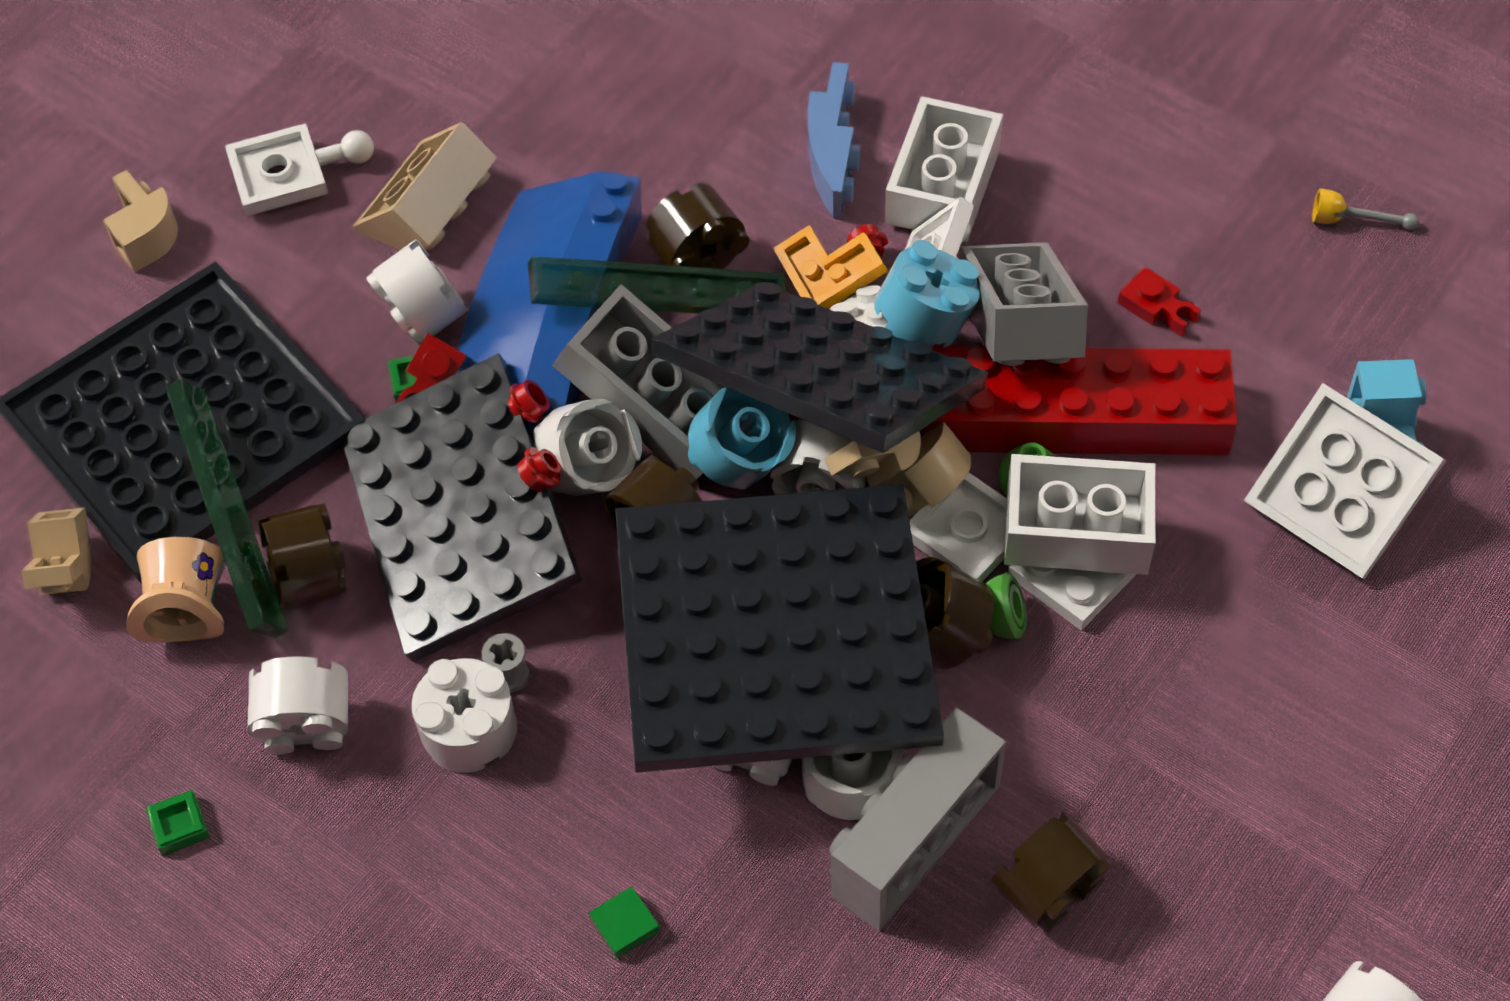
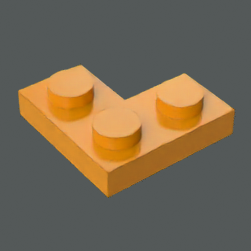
[773,225,888,309]

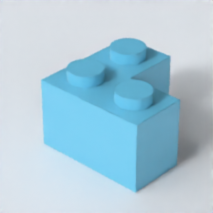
[1347,359,1426,446]

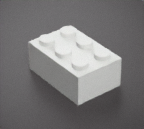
[885,96,1003,242]
[1004,454,1155,575]

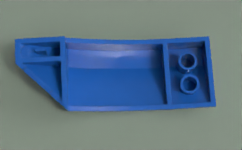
[456,171,642,442]

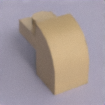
[103,170,178,273]
[868,421,971,517]
[825,431,921,487]
[22,507,91,595]

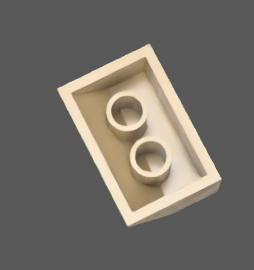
[353,122,497,250]

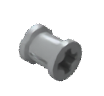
[482,633,530,694]

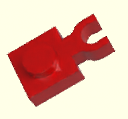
[1117,266,1201,337]
[396,333,467,403]

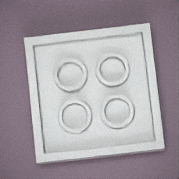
[1244,383,1446,579]

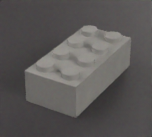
[960,242,1088,366]
[552,284,726,479]
[829,707,1006,932]

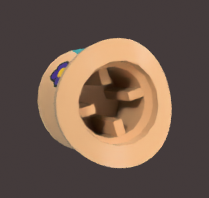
[126,537,227,643]

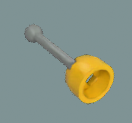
[1312,188,1419,230]

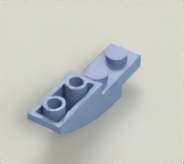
[808,62,861,219]

